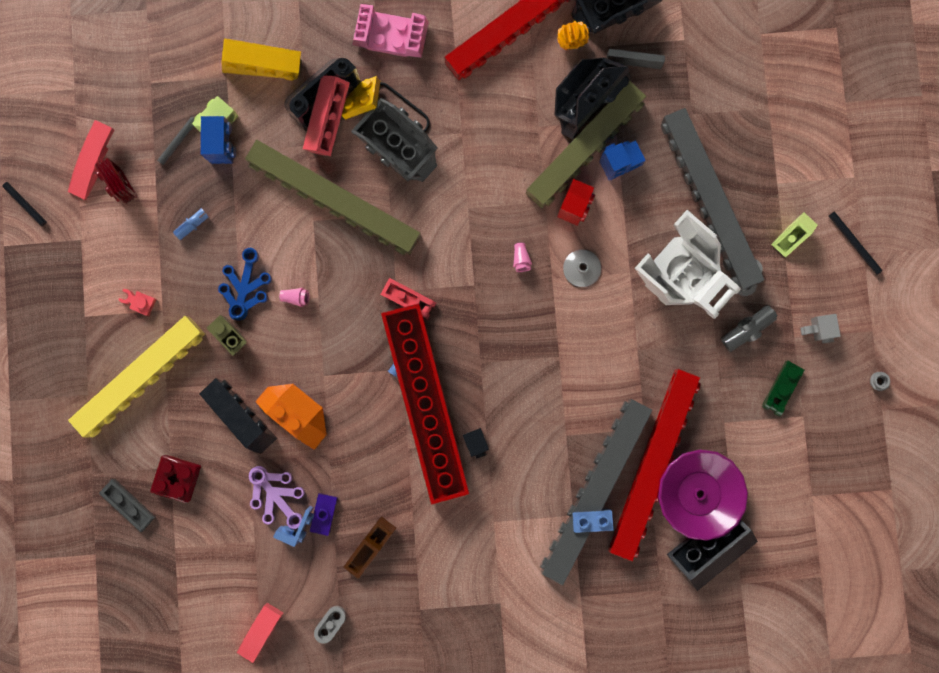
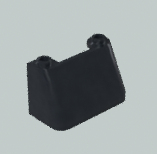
[284,58,361,132]

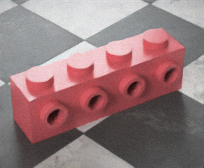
[303,76,350,156]

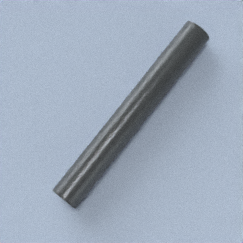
[157,116,194,165]

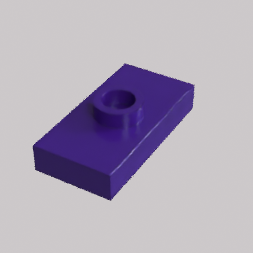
[309,493,338,536]

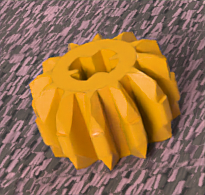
[557,21,589,50]

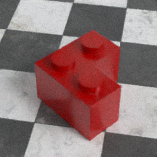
[557,179,595,226]

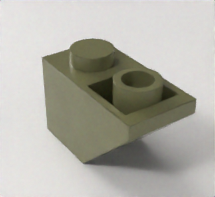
[206,315,248,356]

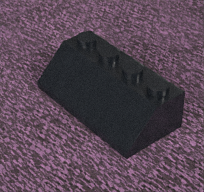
[667,520,758,591]

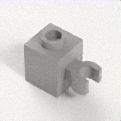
[800,314,841,344]

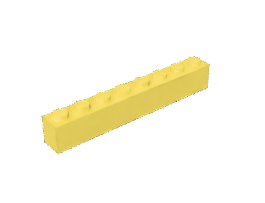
[68,316,205,438]

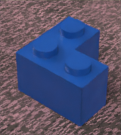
[201,116,236,164]
[599,140,646,181]

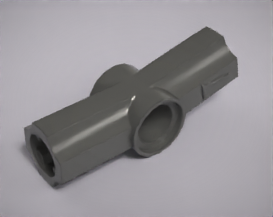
[721,305,778,352]

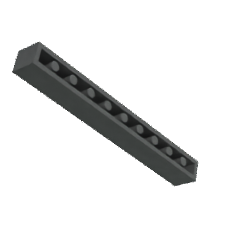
[661,108,764,292]
[540,399,652,585]

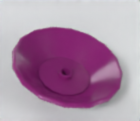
[658,449,748,541]

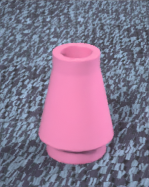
[513,243,532,272]
[279,288,309,307]

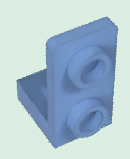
[273,506,314,547]
[572,509,613,533]

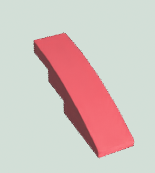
[68,120,114,200]

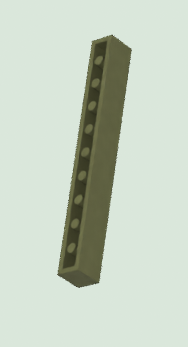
[245,139,421,255]

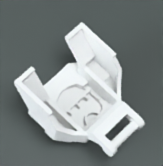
[634,210,741,319]

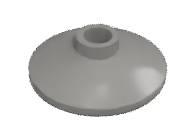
[563,250,601,287]

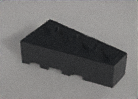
[199,378,277,454]

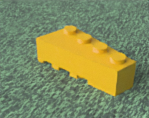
[221,38,301,80]

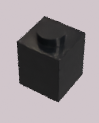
[463,428,489,459]

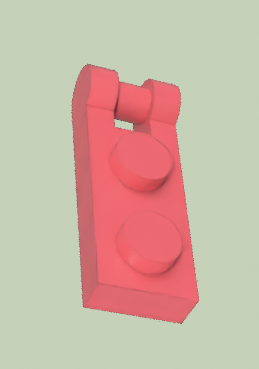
[380,278,437,320]

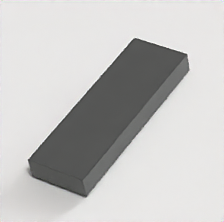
[606,49,665,69]
[99,478,156,532]

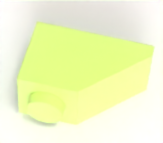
[771,212,818,258]

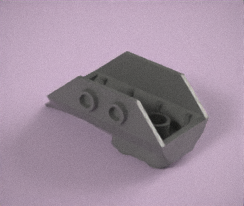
[351,98,438,182]

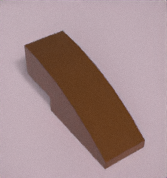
[343,516,396,579]

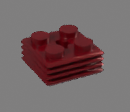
[95,158,137,204]
[150,455,201,503]

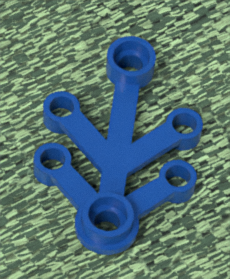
[218,248,272,321]

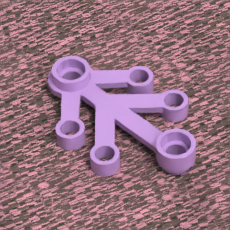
[249,466,305,529]

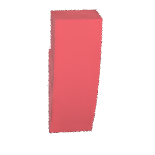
[237,603,284,663]

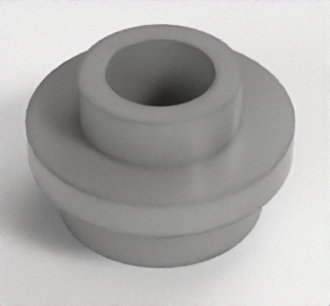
[870,372,890,391]

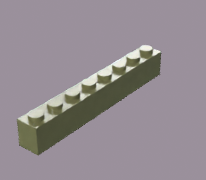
[526,81,646,209]

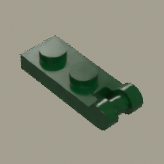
[762,360,805,417]

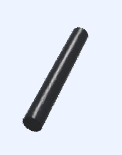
[2,182,47,226]

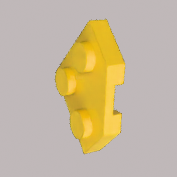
[342,76,381,120]

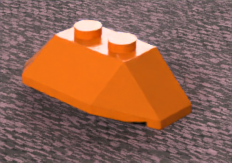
[256,384,327,450]

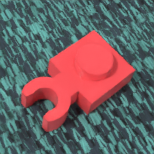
[119,289,157,316]

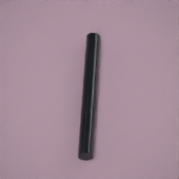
[828,211,883,275]

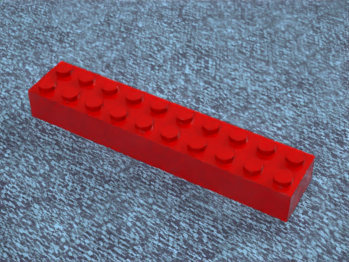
[381,303,469,505]

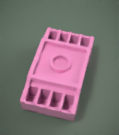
[352,4,429,58]

